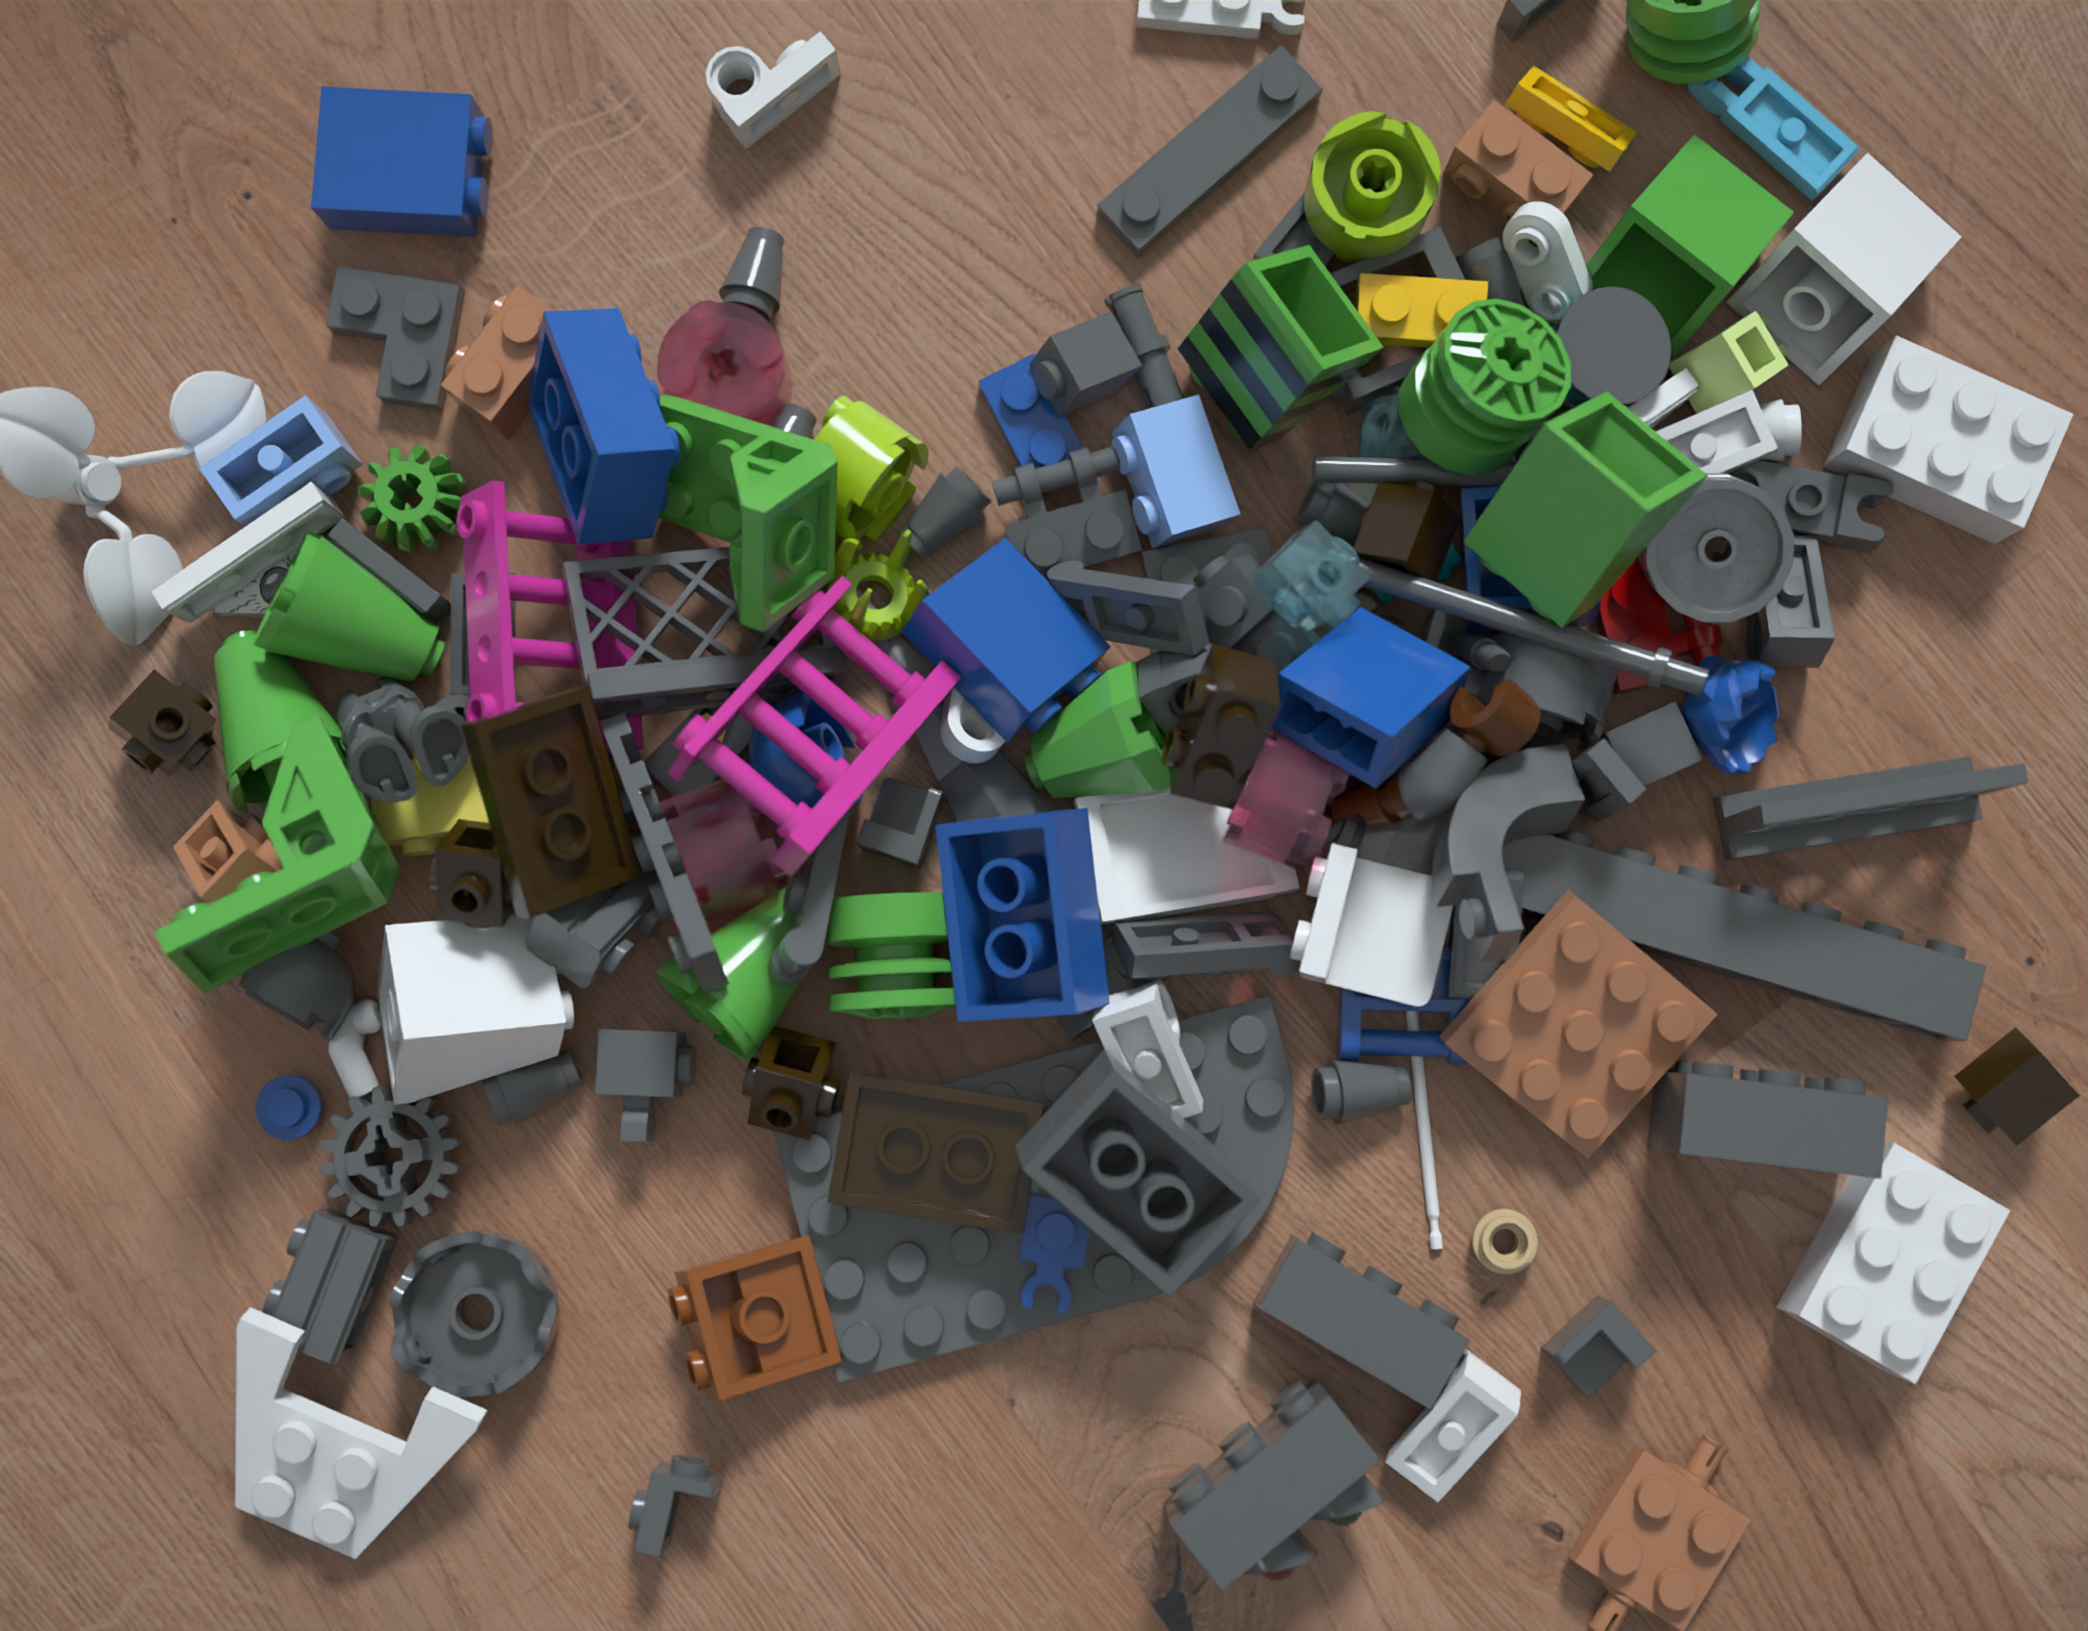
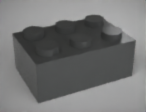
[1015,1049,1262,1297]
[1647,1061,1888,1179]

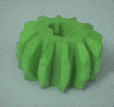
[357,444,467,554]

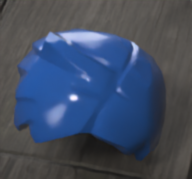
[1681,656,1779,776]

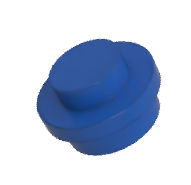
[256,1075,323,1140]

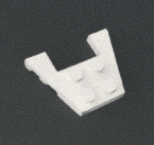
[235,1307,487,1559]

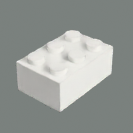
[1823,335,2073,544]
[1776,1142,2011,1384]

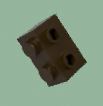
[1162,644,1281,810]

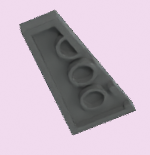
[600,712,729,994]

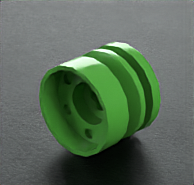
[1625,0,1760,84]
[1398,299,1571,476]
[825,892,956,1020]

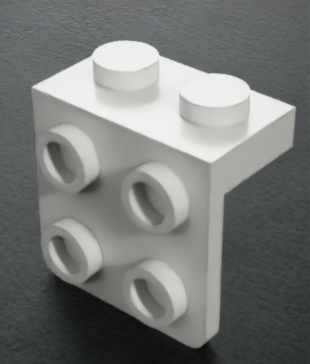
[1290,843,1453,1007]

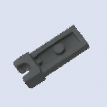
[1727,460,1893,552]

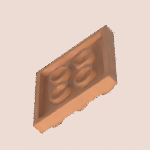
[1439,889,1718,1159]

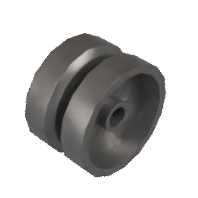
[1638,473,1794,622]

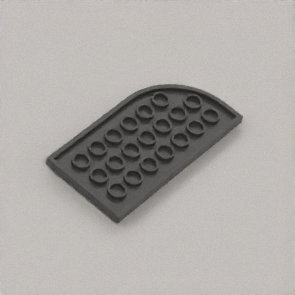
[774,995,1294,1383]

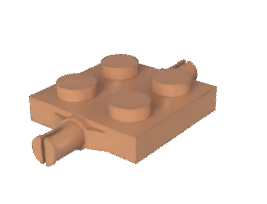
[1567,1434,1752,1631]

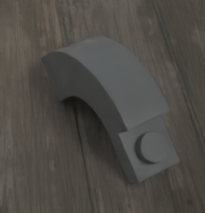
[1431,744,1585,963]

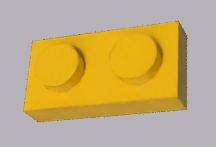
[1505,65,1637,172]
[1356,273,1488,348]

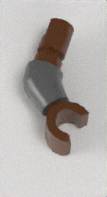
[1331,679,1541,829]

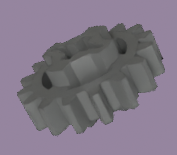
[319,1086,465,1227]

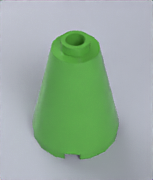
[253,530,445,683]
[214,630,348,812]
[657,886,825,1063]

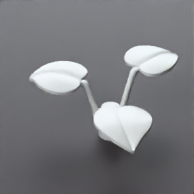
[0,371,266,646]

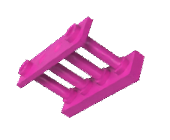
[457,480,644,759]
[667,576,961,877]

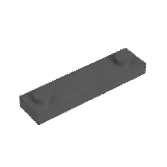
[1097,45,1322,257]

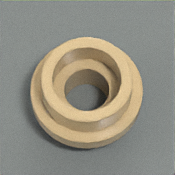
[1471,1209,1538,1275]

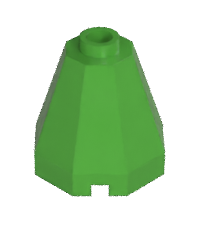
[1025,661,1170,798]

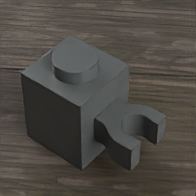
[595,1029,696,1142]

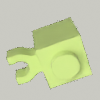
[1669,311,1789,414]

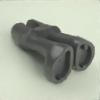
[336,677,469,802]

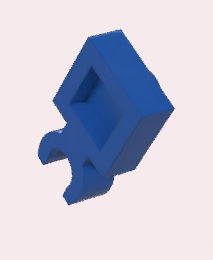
[1019,1193,1090,1315]

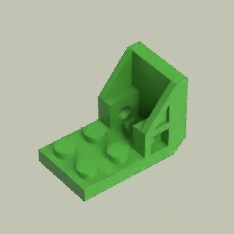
[658,393,838,632]
[154,714,401,994]

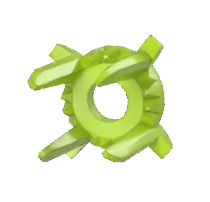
[827,529,929,642]

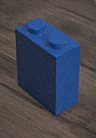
[311,86,493,237]
[901,537,1111,743]
[1271,607,1471,788]

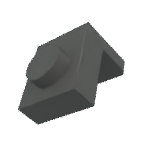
[628,1455,724,1557]

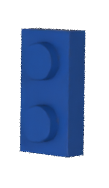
[978,354,1082,469]

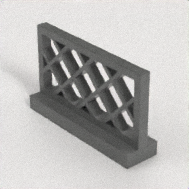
[562,547,849,720]
[1714,756,2028,861]

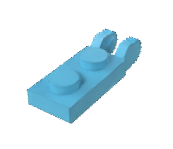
[1686,56,1860,201]

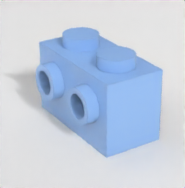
[199,395,363,527]
[1111,395,1241,549]

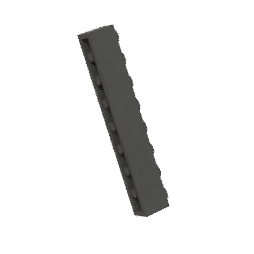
[1502,830,1987,1042]

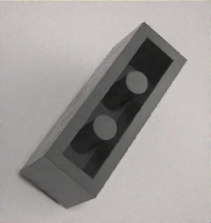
[1253,1232,1470,1410]

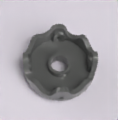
[389,1230,560,1398]

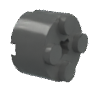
[1476,632,1618,750]

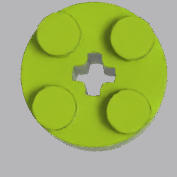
[1304,111,1441,263]
[814,396,929,550]

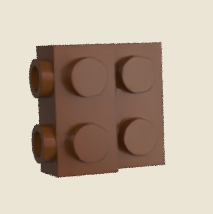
[668,1235,843,1401]

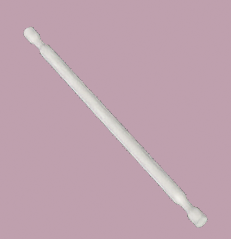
[1405,1011,1443,1249]

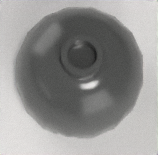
[227,932,356,1041]

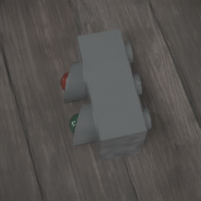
[1165,1378,1384,1591]

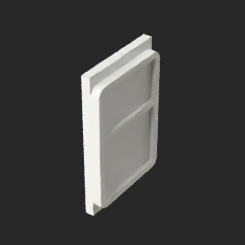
[1074,767,1300,925]

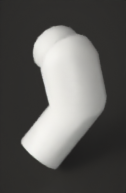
[328,999,382,1098]

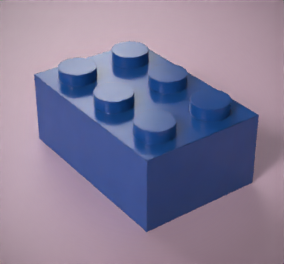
[526,308,679,545]
[935,807,1110,1022]

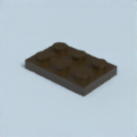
[461,686,641,919]
[827,1072,1044,1235]

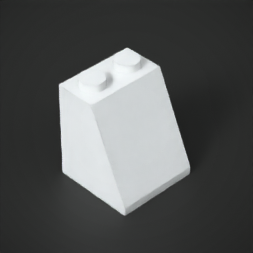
[1726,153,1961,386]
[377,914,574,1105]

